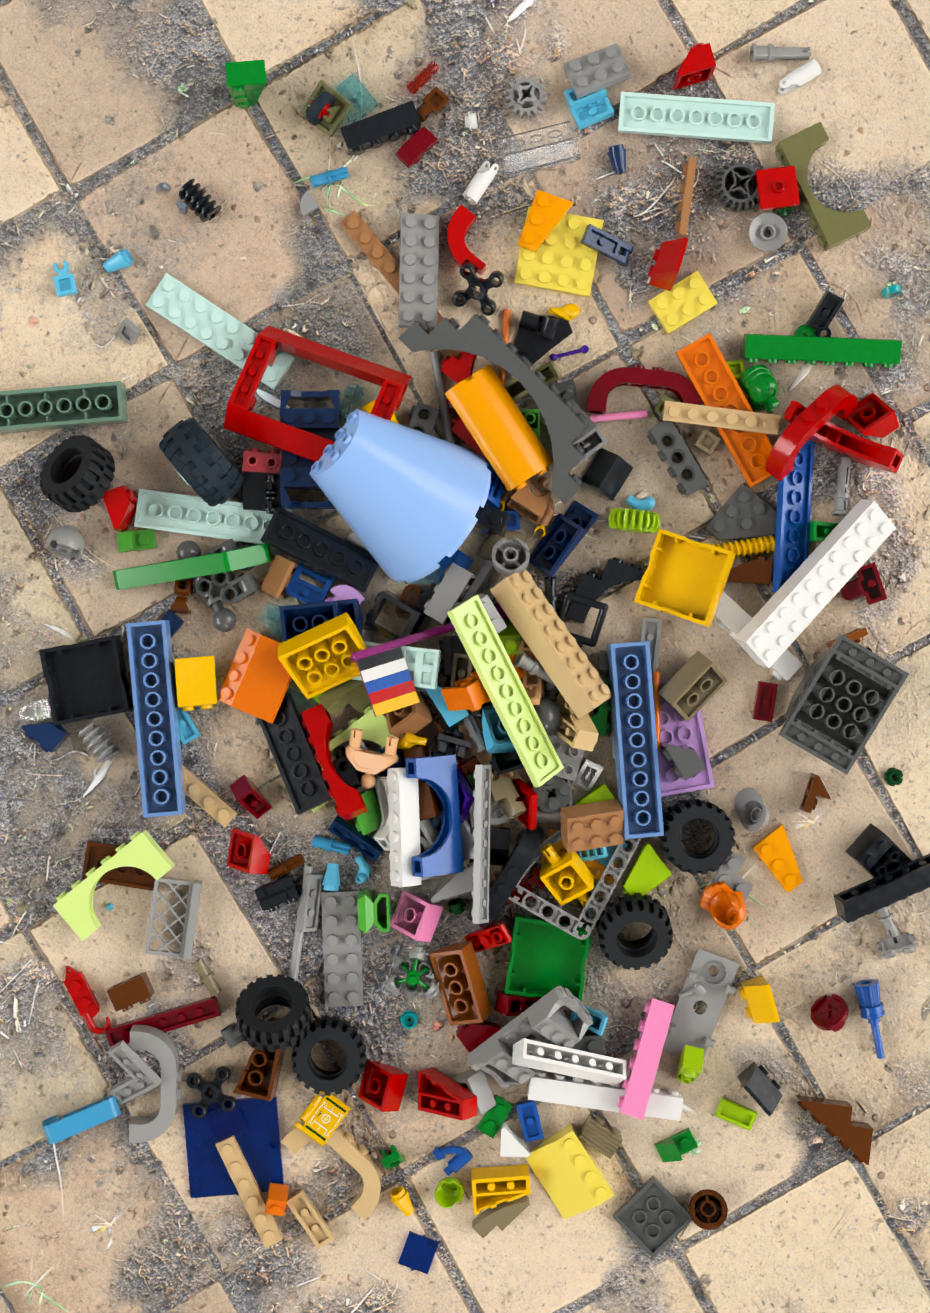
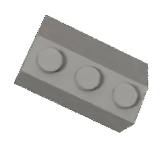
[423,562,477,625]

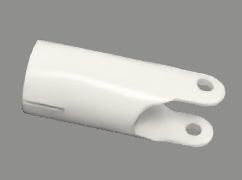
[778,59,821,95]
[462,161,499,204]

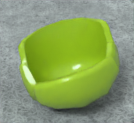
[435,1177,465,1209]

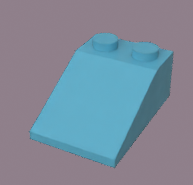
[425,684,469,727]

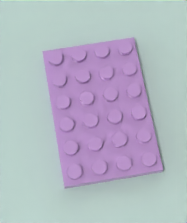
[657,678,715,797]

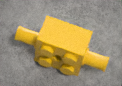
[540,843,594,908]

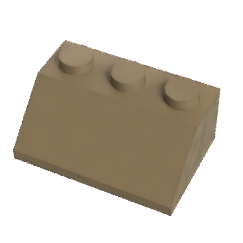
[658,651,728,722]

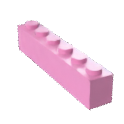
[617,998,675,1120]

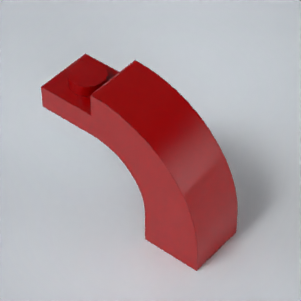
[447,204,486,275]

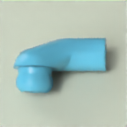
[626,495,655,511]
[354,854,371,884]

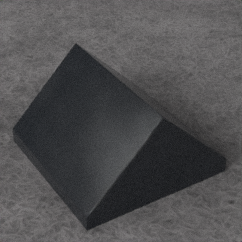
[581,448,633,501]

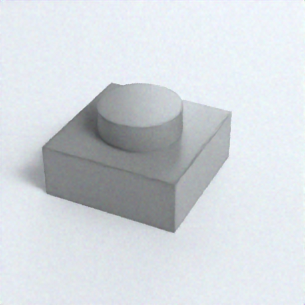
[117,318,142,346]

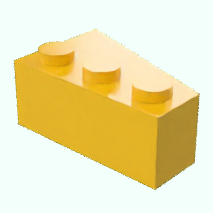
[471,1164,531,1215]

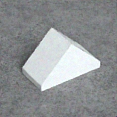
[572,757,604,792]
[500,1122,530,1157]

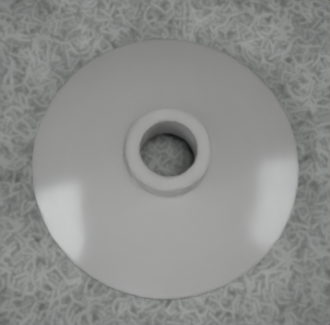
[749,213,788,252]

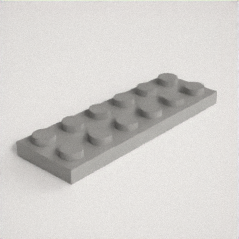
[398,213,439,330]
[321,890,364,1007]

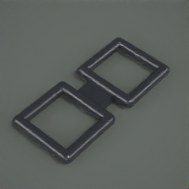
[544,592,608,696]

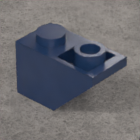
[21,722,70,752]

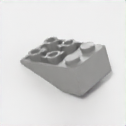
[542,398,608,468]

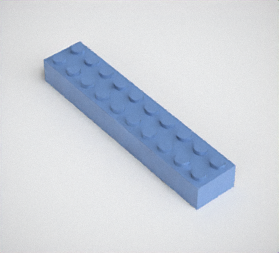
[126,620,186,818]
[606,641,664,839]

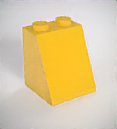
[173,656,217,711]

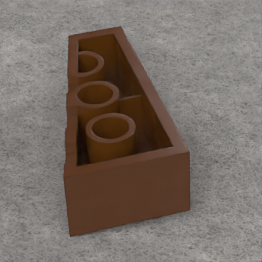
[233,1017,285,1101]

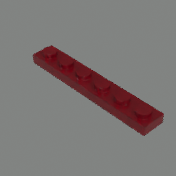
[105,995,222,1047]

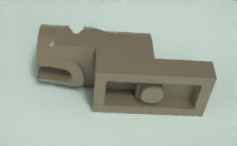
[491,770,527,819]

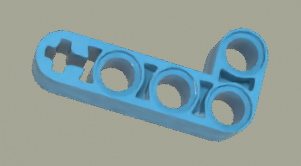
[42,1095,121,1145]

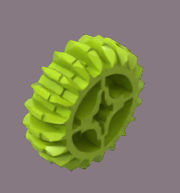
[608,508,661,533]

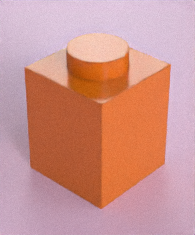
[265,1182,289,1217]

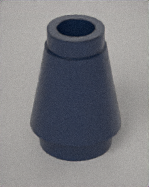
[607,144,626,175]

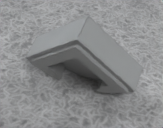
[300,190,320,218]

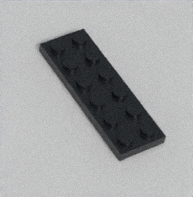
[260,506,379,593]
[257,693,332,815]

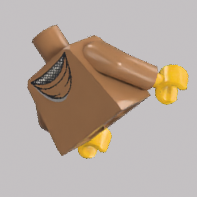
[500,476,554,537]

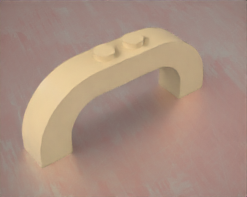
[281,1121,381,1220]

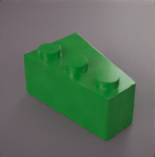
[225,60,266,109]

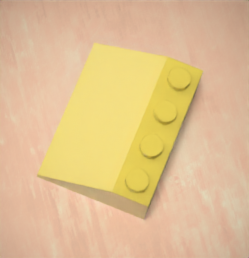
[524,1124,614,1219]

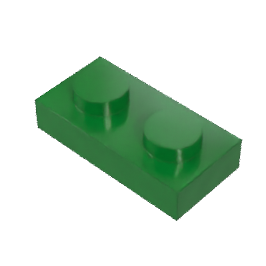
[477,1094,513,1138]

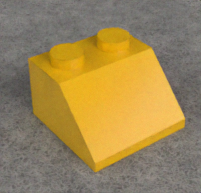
[739,976,780,1023]

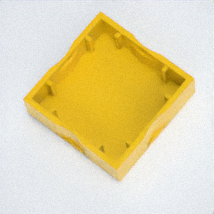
[634,529,736,628]

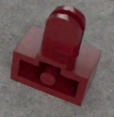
[840,562,888,605]

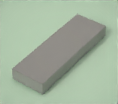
[297,873,323,932]

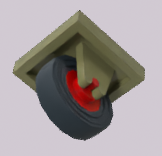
[300,80,353,137]

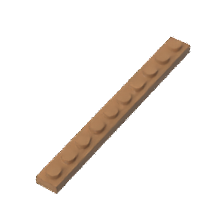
[340,210,477,361]

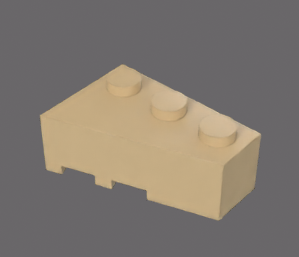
[555,691,599,752]

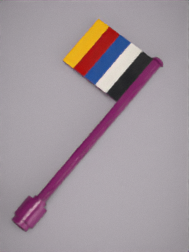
[351,602,509,717]

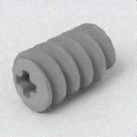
[78,721,119,763]

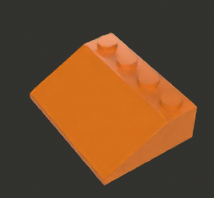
[217,628,292,724]

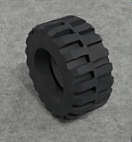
[39,435,115,513]
[659,799,735,875]
[597,893,673,970]
[235,974,312,1052]
[291,1016,366,1096]

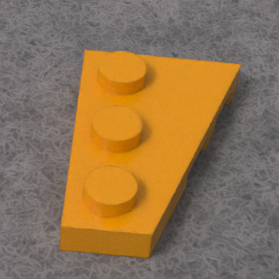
[517,189,574,252]
[752,824,803,893]

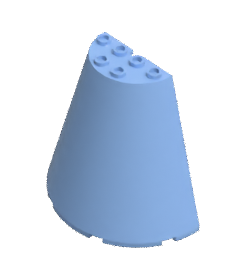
[309,409,491,583]

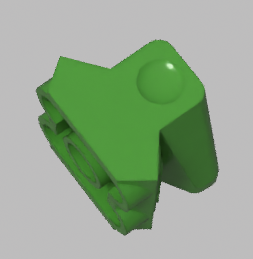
[357,888,391,933]

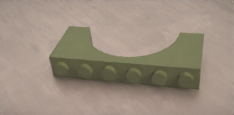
[775,122,872,251]

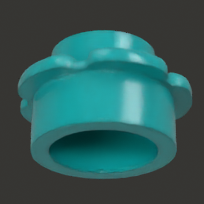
[400,1010,419,1029]

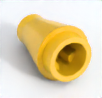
[390,1186,414,1217]

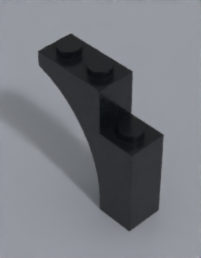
[565,557,645,624]

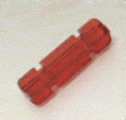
[406,61,439,94]

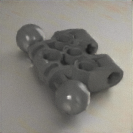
[176,538,260,632]

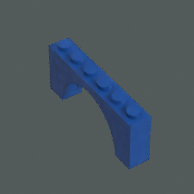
[406,754,464,878]

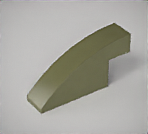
[504,361,562,404]
[317,679,371,717]

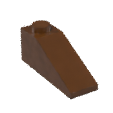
[727,557,772,585]

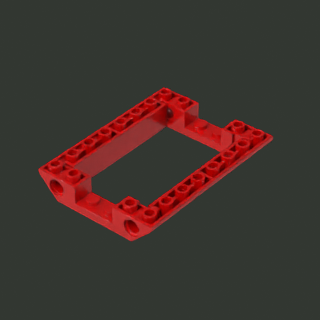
[223,325,412,462]

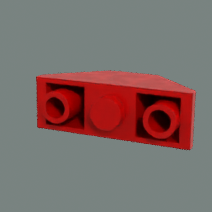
[464,919,512,953]

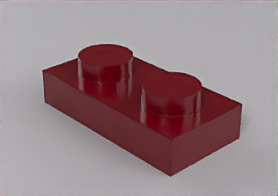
[752,681,778,722]

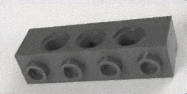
[647,421,709,497]

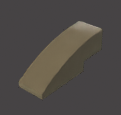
[472,1195,530,1238]

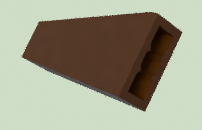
[403,745,442,821]

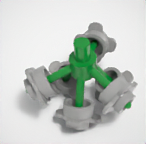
[384,946,440,1001]

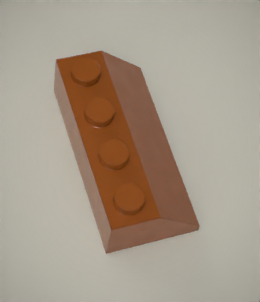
[429,941,492,1026]

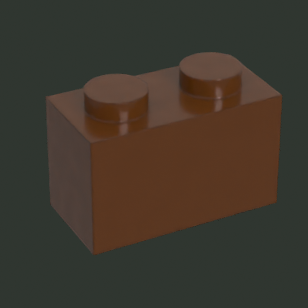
[107,972,155,1012]

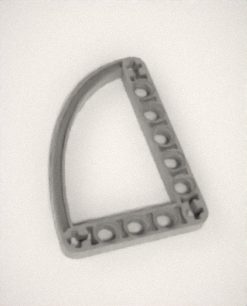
[508,829,642,940]

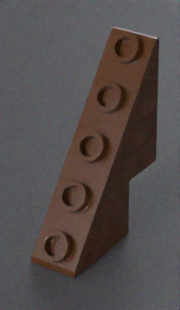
[797,1095,873,1165]

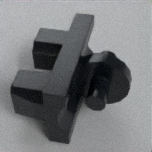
[433,725,472,759]

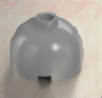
[45,525,85,560]
[491,537,530,576]

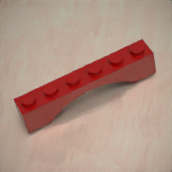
[301,704,368,821]

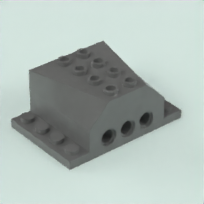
[778,633,909,775]

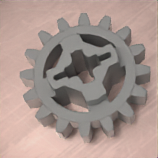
[505,74,547,119]

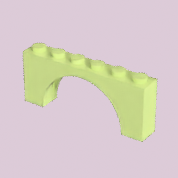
[312,705,396,813]
[53,830,175,941]

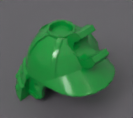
[738,364,780,413]

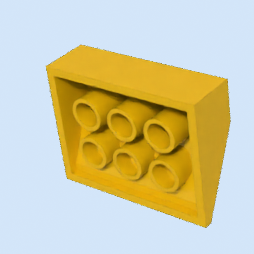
[278,612,367,699]

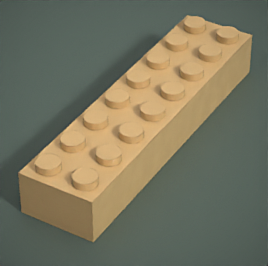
[490,570,613,719]

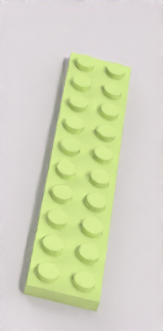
[447,594,564,788]

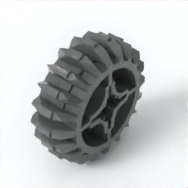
[713,158,762,213]

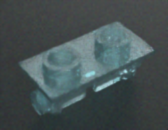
[341,383,365,423]

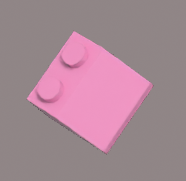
[390,890,444,943]

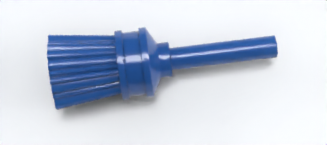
[853,979,885,1059]

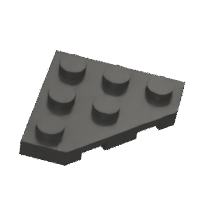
[705,484,777,540]

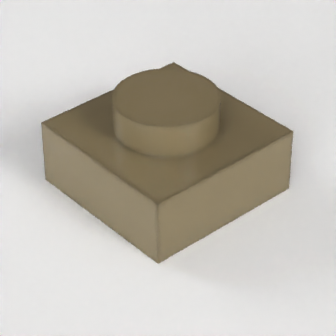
[693,429,721,456]

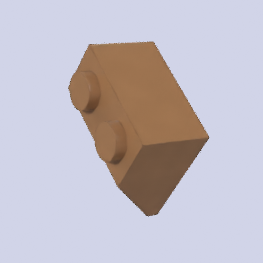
[259,554,298,599]
[385,688,432,738]

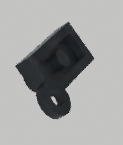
[806,290,844,337]

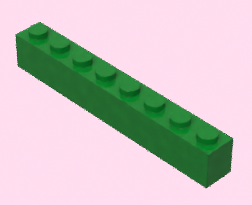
[742,334,902,368]

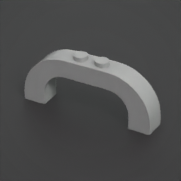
[129,1025,182,1143]

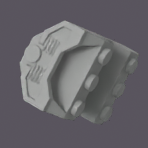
[466,985,593,1089]

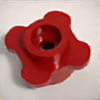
[528,867,546,889]

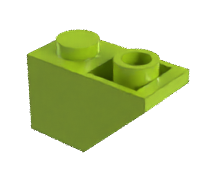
[675,1045,704,1084]

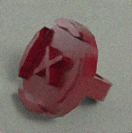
[810,994,849,1032]

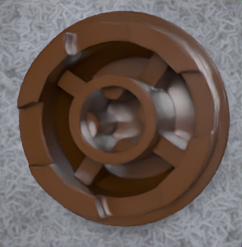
[689,1189,728,1230]

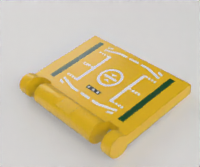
[294,1091,351,1147]

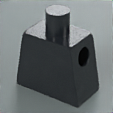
[332,746,362,789]

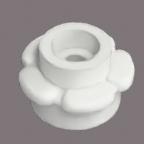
[465,111,478,131]

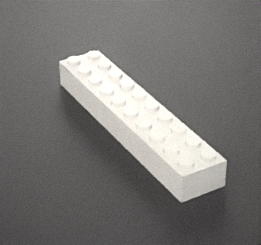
[734,499,896,668]

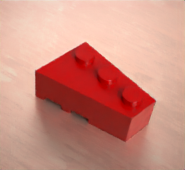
[418,1067,477,1121]

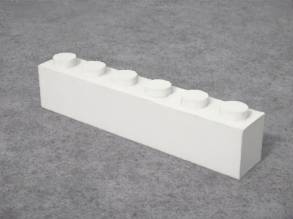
[714,591,803,681]
[387,767,422,887]
[512,1038,627,1085]

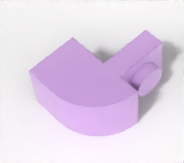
[324,585,366,605]

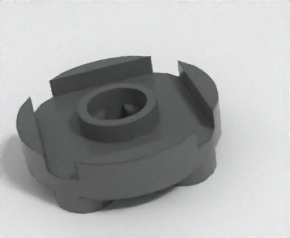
[532,776,571,814]

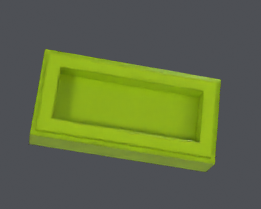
[714,1097,758,1131]

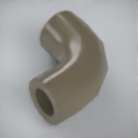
[476,530,527,561]

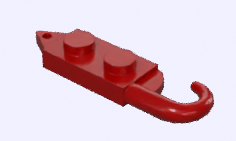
[64,965,111,1034]

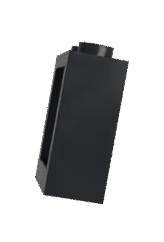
[365,590,426,646]

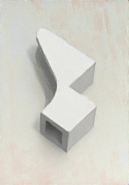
[374,776,390,851]

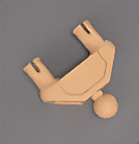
[345,728,399,788]

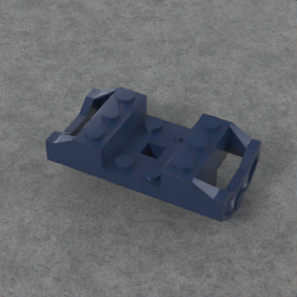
[280,390,341,510]

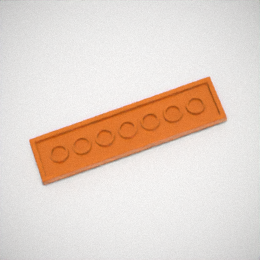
[675,333,773,488]

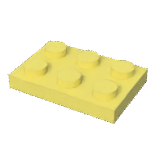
[648,270,717,335]

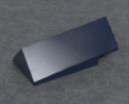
[529,500,600,577]
[279,598,363,642]

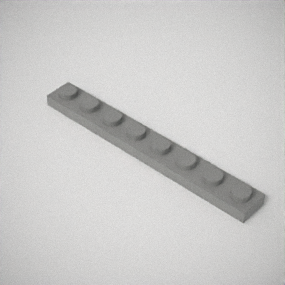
[471,764,491,924]

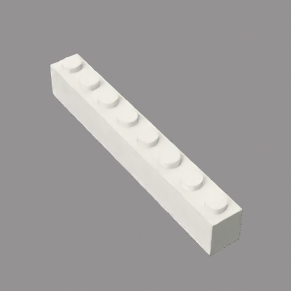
[527,1070,684,1121]

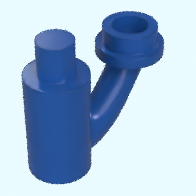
[432,1146,473,1176]

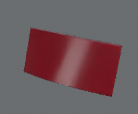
[395,126,438,168]

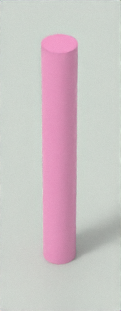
[589,410,648,422]

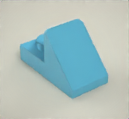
[570,1004,608,1036]

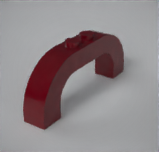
[585,365,703,414]

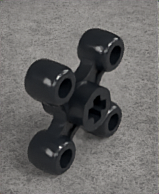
[452,262,504,316]
[186,1066,237,1119]

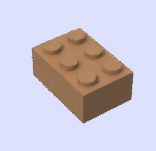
[561,799,624,853]

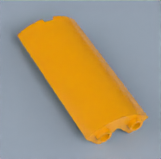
[445,365,554,492]

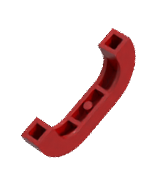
[765,385,858,482]

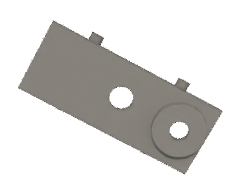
[662,948,740,1058]

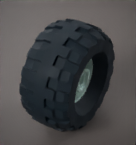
[159,418,244,507]

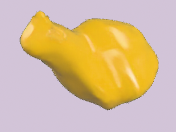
[548,303,580,321]
[397,733,427,749]

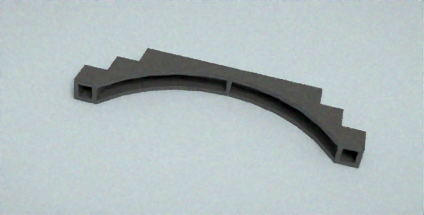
[399,314,588,505]

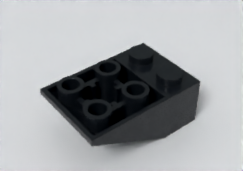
[845,823,912,878]

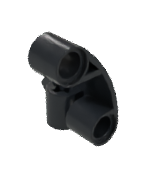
[514,310,573,367]

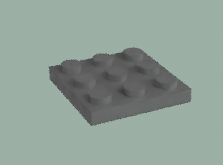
[612,1175,692,1258]

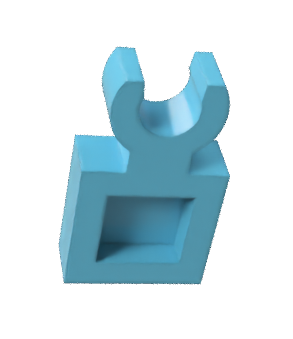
[53,261,78,298]

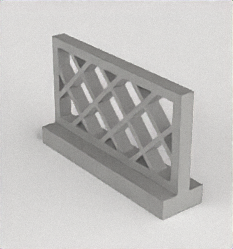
[145,877,202,960]

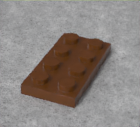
[81,840,160,891]

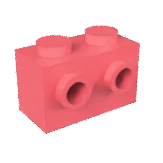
[242,448,282,474]

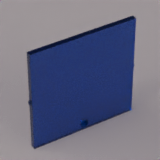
[183,1096,284,1198]

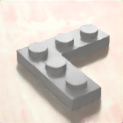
[598,617,663,671]
[107,1040,162,1105]

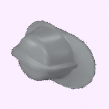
[735,788,770,831]

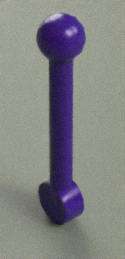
[550,345,589,361]

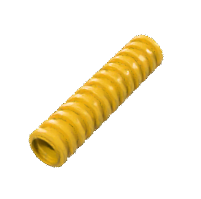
[711,535,775,558]

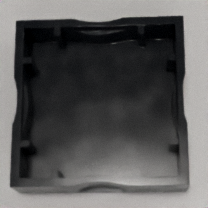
[39,635,134,726]

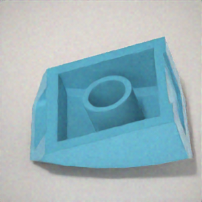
[482,705,516,754]

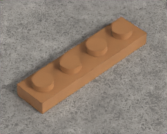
[674,157,697,239]

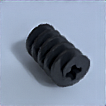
[179,179,222,222]

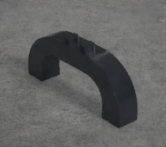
[467,825,544,929]

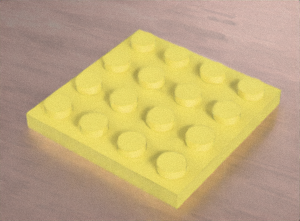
[514,206,604,297]

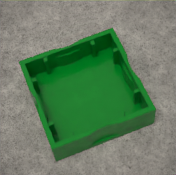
[504,913,591,1002]

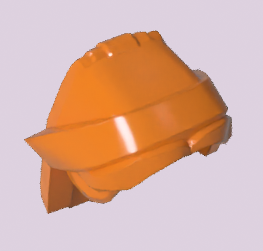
[699,881,746,930]

